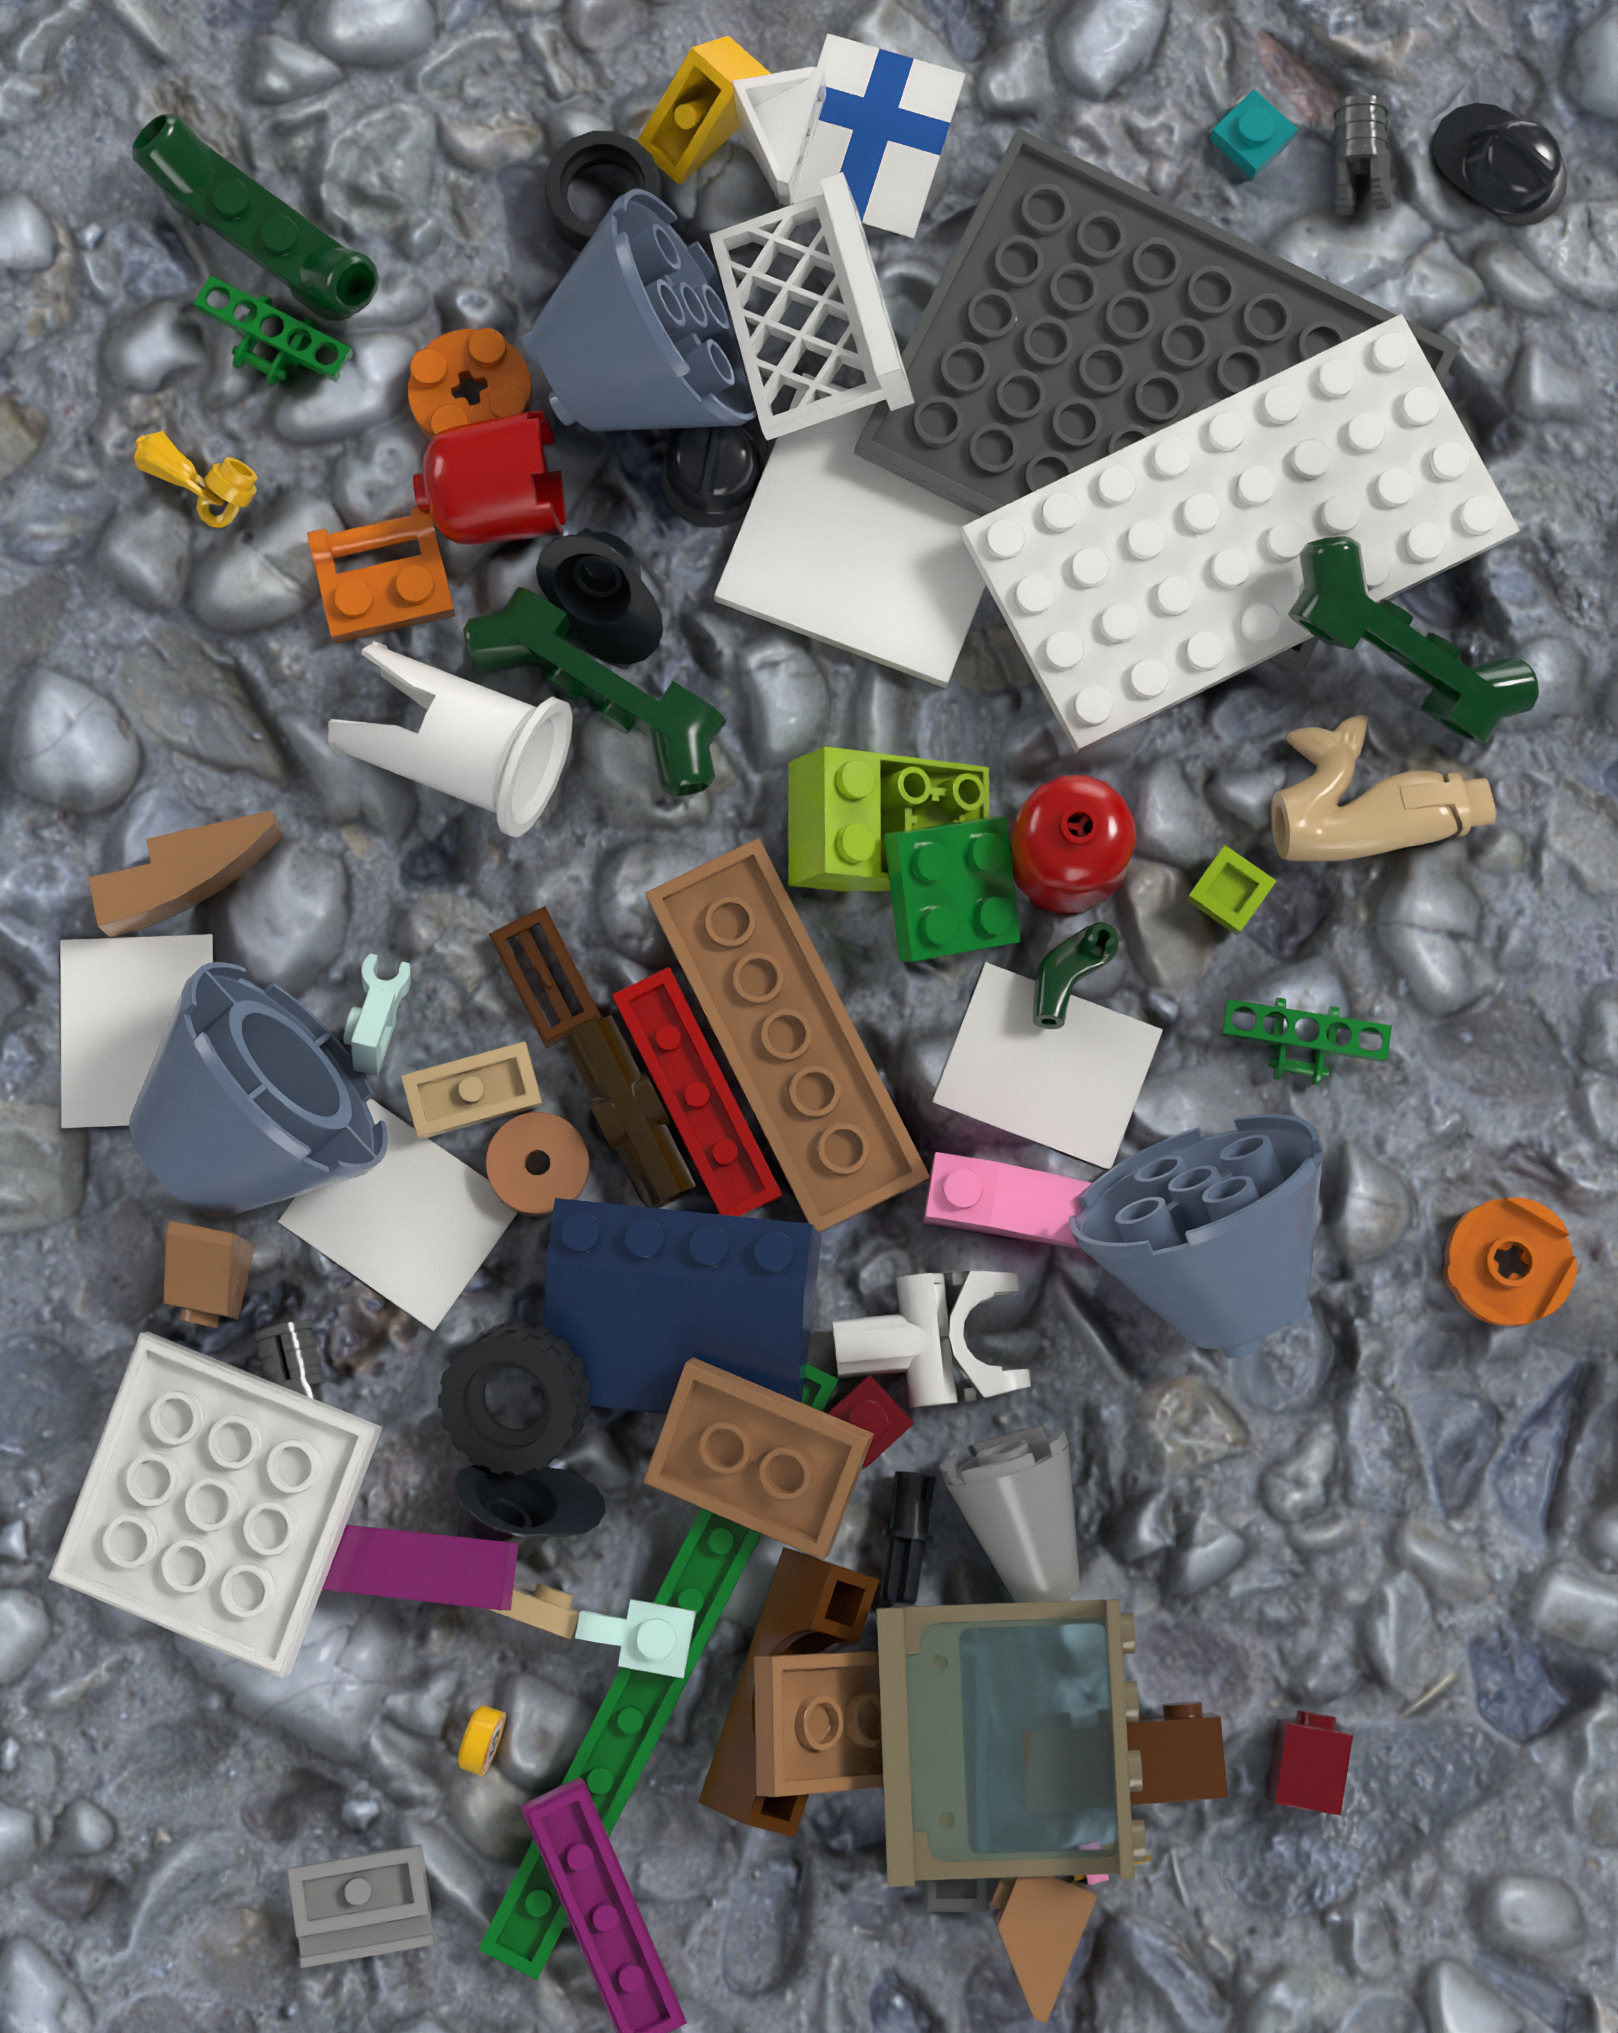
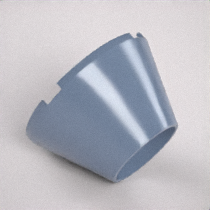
[129,962,388,1218]

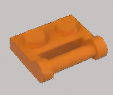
[307,507,456,644]

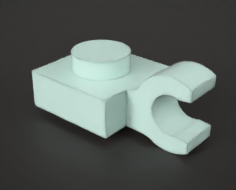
[343,953,411,1076]
[575,1599,696,1678]

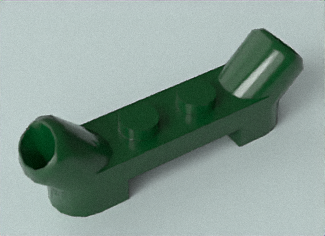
[132,114,379,321]
[1288,536,1539,745]
[463,587,726,797]

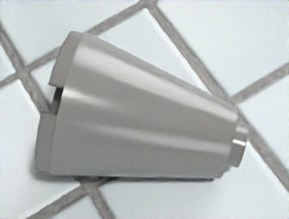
[940,1426,1080,1603]

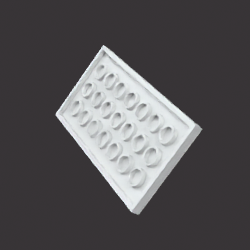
[960,314,1520,754]

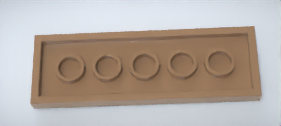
[645,838,930,1233]

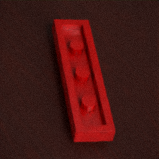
[612,967,782,1217]

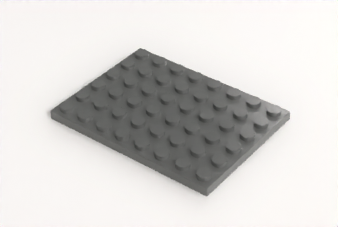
[854,128,1460,675]

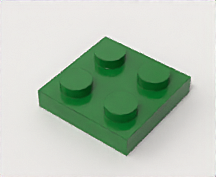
[884,816,1021,962]

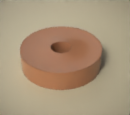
[486,1112,590,1217]

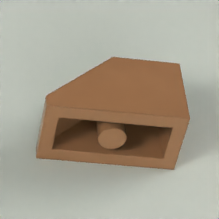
[163,1220,255,1328]
[988,1876,1097,2024]

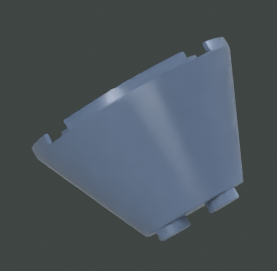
[522,189,758,431]
[1069,1114,1323,1359]

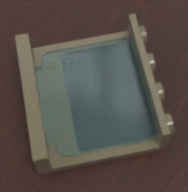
[877,1599,1146,1887]

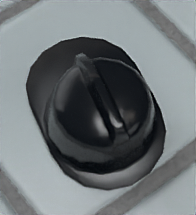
[1432,103,1568,225]
[662,415,769,527]
[536,528,663,665]
[453,1465,606,1562]

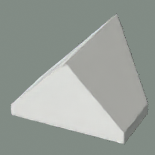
[732,66,826,206]

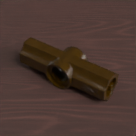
[563,1015,697,1208]

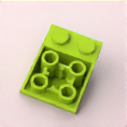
[788,746,990,891]

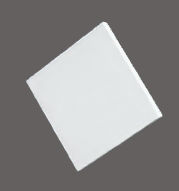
[714,373,986,688]
[49,1332,383,1678]

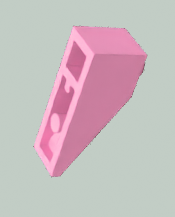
[922,1152,1093,1249]

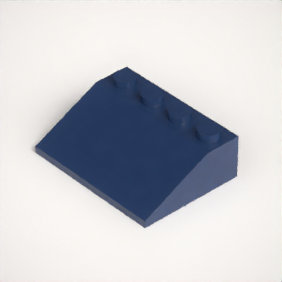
[542,1198,822,1415]

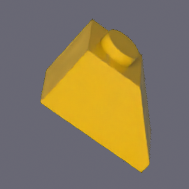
[637,35,771,185]

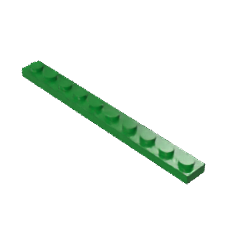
[478,1364,839,1980]

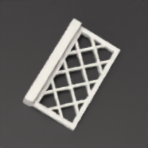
[709,172,915,441]

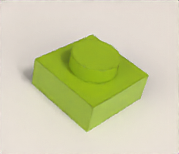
[1186,845,1277,936]

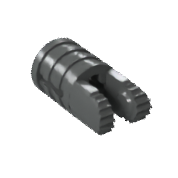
[1333,95,1391,216]
[253,1319,326,1403]

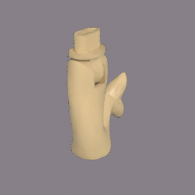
[1271,715,1496,861]

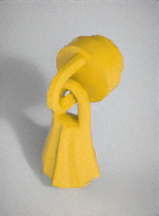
[133,431,257,528]

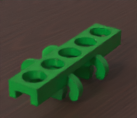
[193,275,353,387]
[1220,997,1392,1086]

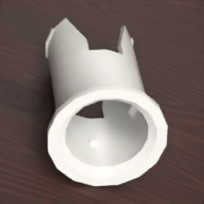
[327,641,573,837]

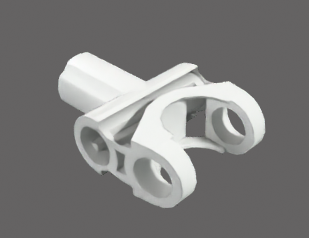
[832,1271,1031,1408]

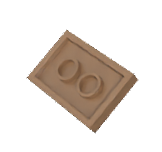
[643,1357,874,1560]
[754,1650,884,1797]

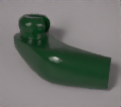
[1033,922,1119,1029]

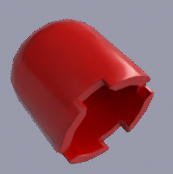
[413,409,566,545]
[1008,775,1136,914]

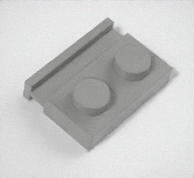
[287,1844,436,1968]

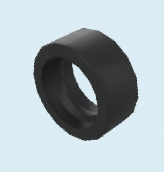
[545,131,662,252]

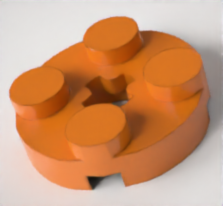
[408,328,533,439]
[1443,1197,1577,1326]

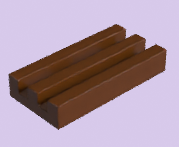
[489,906,602,1049]

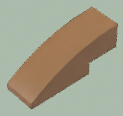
[88,810,284,938]

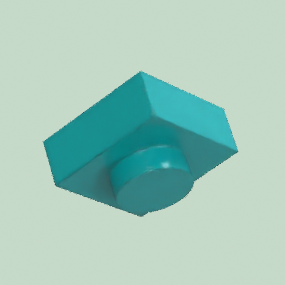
[1209,89,1298,179]

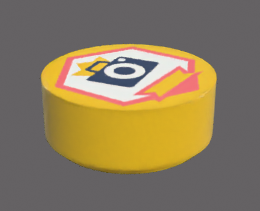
[457,1705,506,1776]

